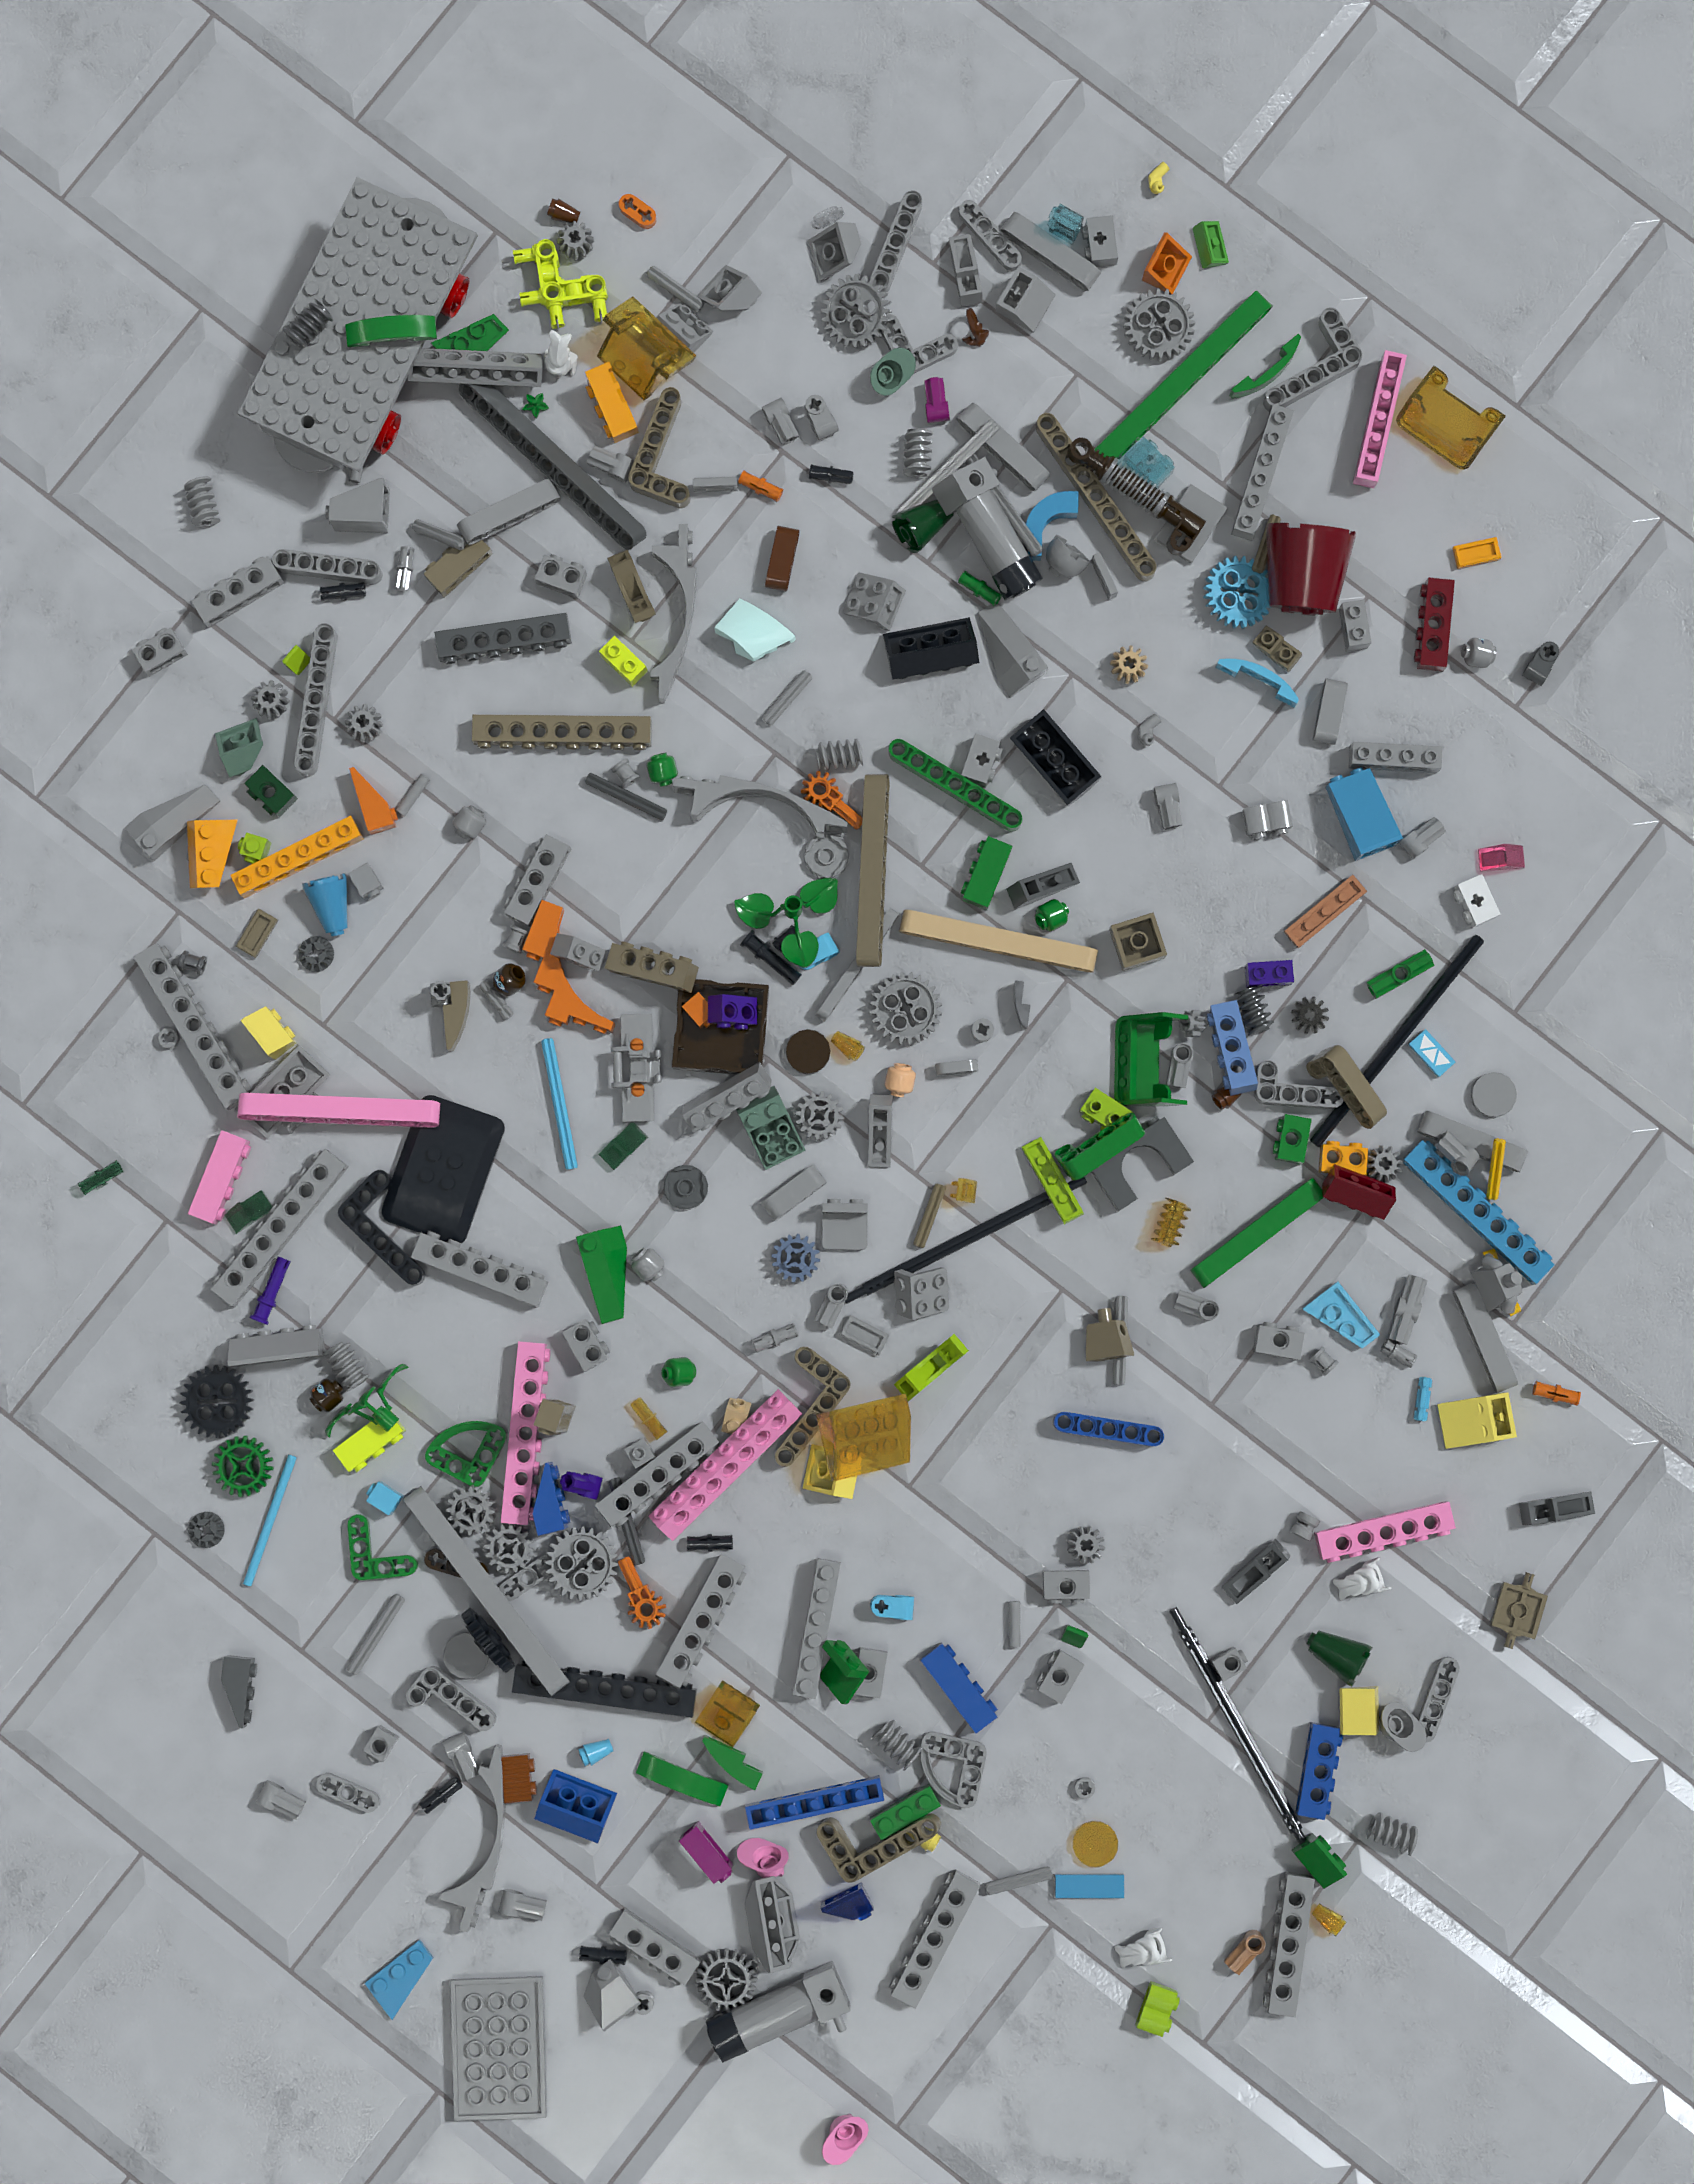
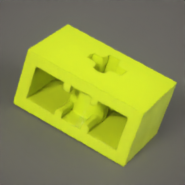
[599,635,648,687]

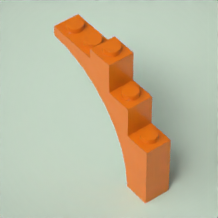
[522,900,615,1034]

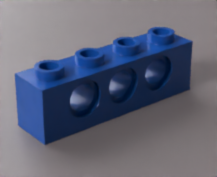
[1295,1722,1343,1820]

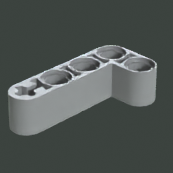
[1254,1060,1344,1109]
[406,1666,497,1731]

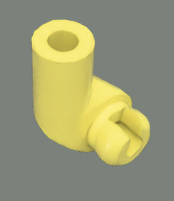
[1148,162,1170,194]

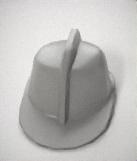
[1379,1702,1427,1752]

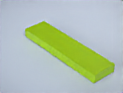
[1021,1137,1084,1225]

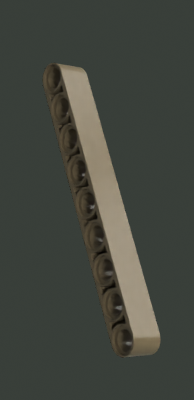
[1036,413,1156,581]
[856,774,890,967]

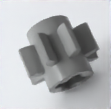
[1179,1010,1206,1037]

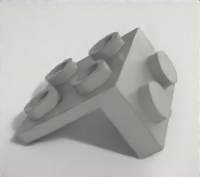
[822,1199,868,1250]
[894,1267,949,1320]

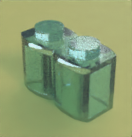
[1047,203,1084,244]

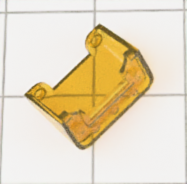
[1396,366,1506,470]

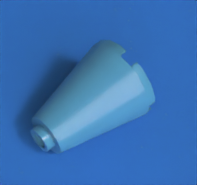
[302,873,348,937]

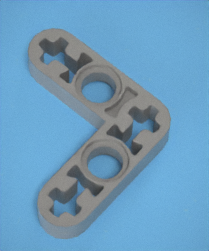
[880,314,958,374]

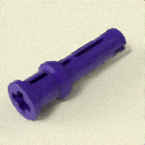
[249,1256,291,1325]

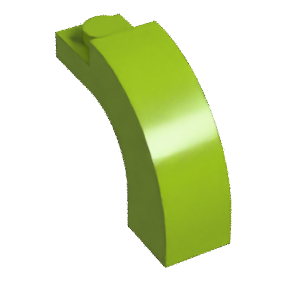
[894,1334,969,1401]

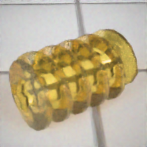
[1151,1198,1191,1247]

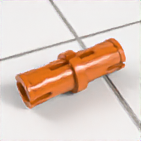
[738,470,784,502]
[1532,1381,1581,1406]

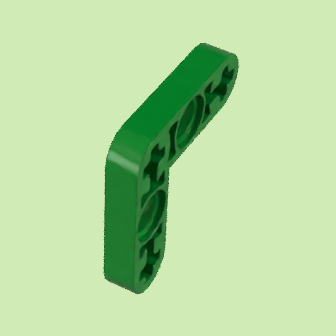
[347,1514,418,1580]

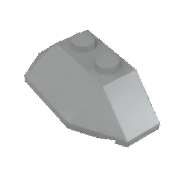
[745,1876,800,1973]

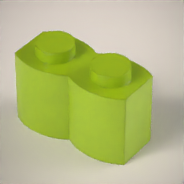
[1135,1981,1180,2037]

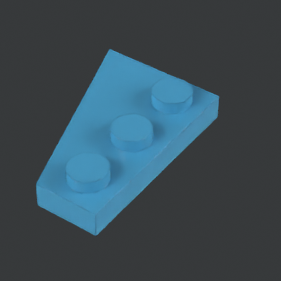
[364,1940,434,2020]

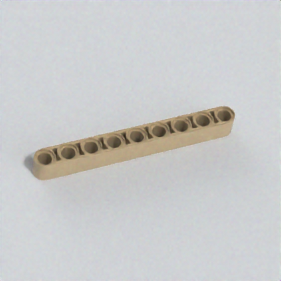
[899,910,1098,973]

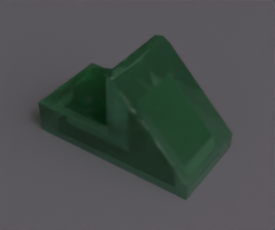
[225,1190,273,1234]

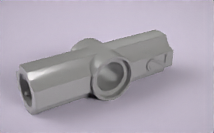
[1388,1274,1428,1345]

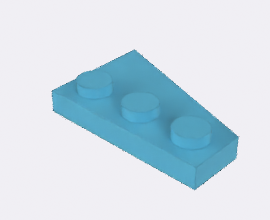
[1302,1281,1380,1349]

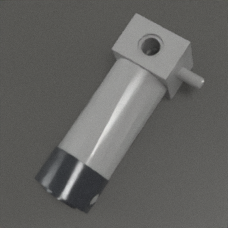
[932,457,1043,601]
[705,1961,851,2063]

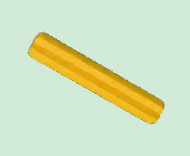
[1486,1138,1506,1200]

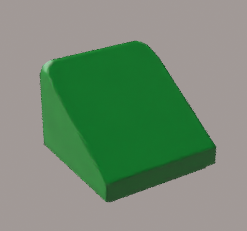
[1061,1625,1089,1648]

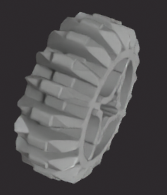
[696,1948,758,2011]

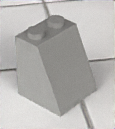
[325,478,390,533]

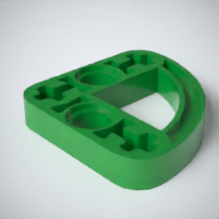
[425,1421,507,1487]

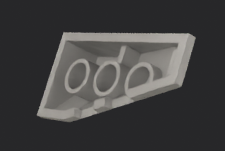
[978,603,1048,698]
[125,785,220,861]

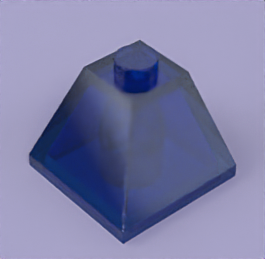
[820,1882,874,1921]

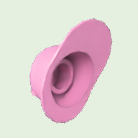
[737,1838,789,1878]
[822,2113,869,2165]

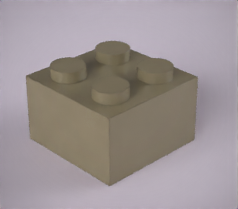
[1109,912,1167,971]

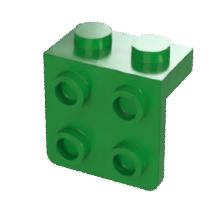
[820,1640,870,1705]

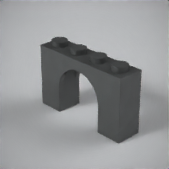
[1091,1117,1194,1212]

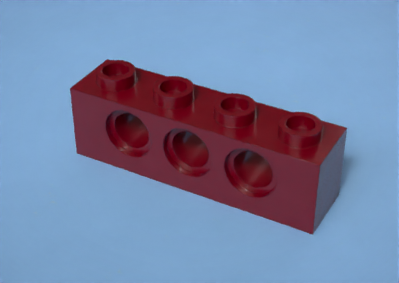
[1414,577,1455,672]

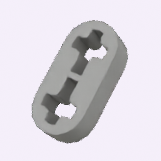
[935,1059,978,1076]

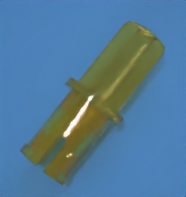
[631,1398,668,1440]

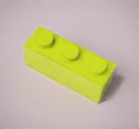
[333,1410,406,1473]

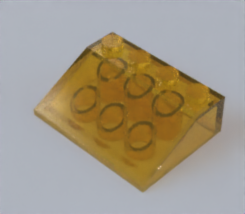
[816,1394,911,1482]

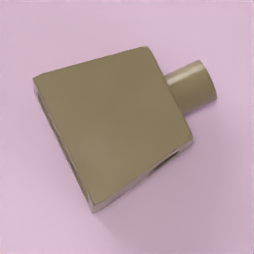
[1086,1308,1134,1362]

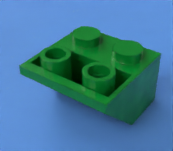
[1291,1833,1347,1889]

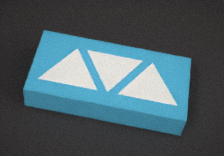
[1408,1029,1455,1078]

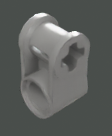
[805,395,839,440]

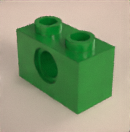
[1272,1114,1312,1164]

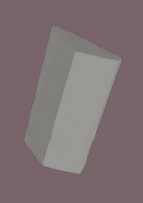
[235,1045,330,1139]

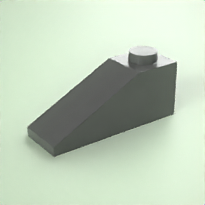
[1006,863,1080,909]

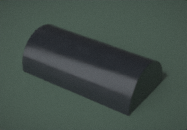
[1010,709,1102,806]

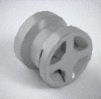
[971,1018,994,1042]

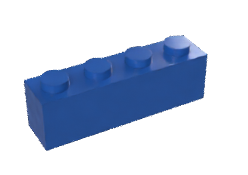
[920,1642,998,1734]

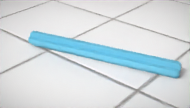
[541,1038,578,1170]

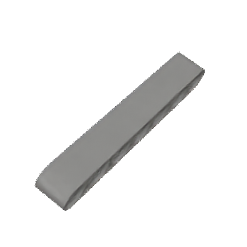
[294,623,338,777]

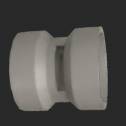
[1290,1511,1320,1541]

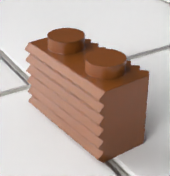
[501,1753,537,1804]

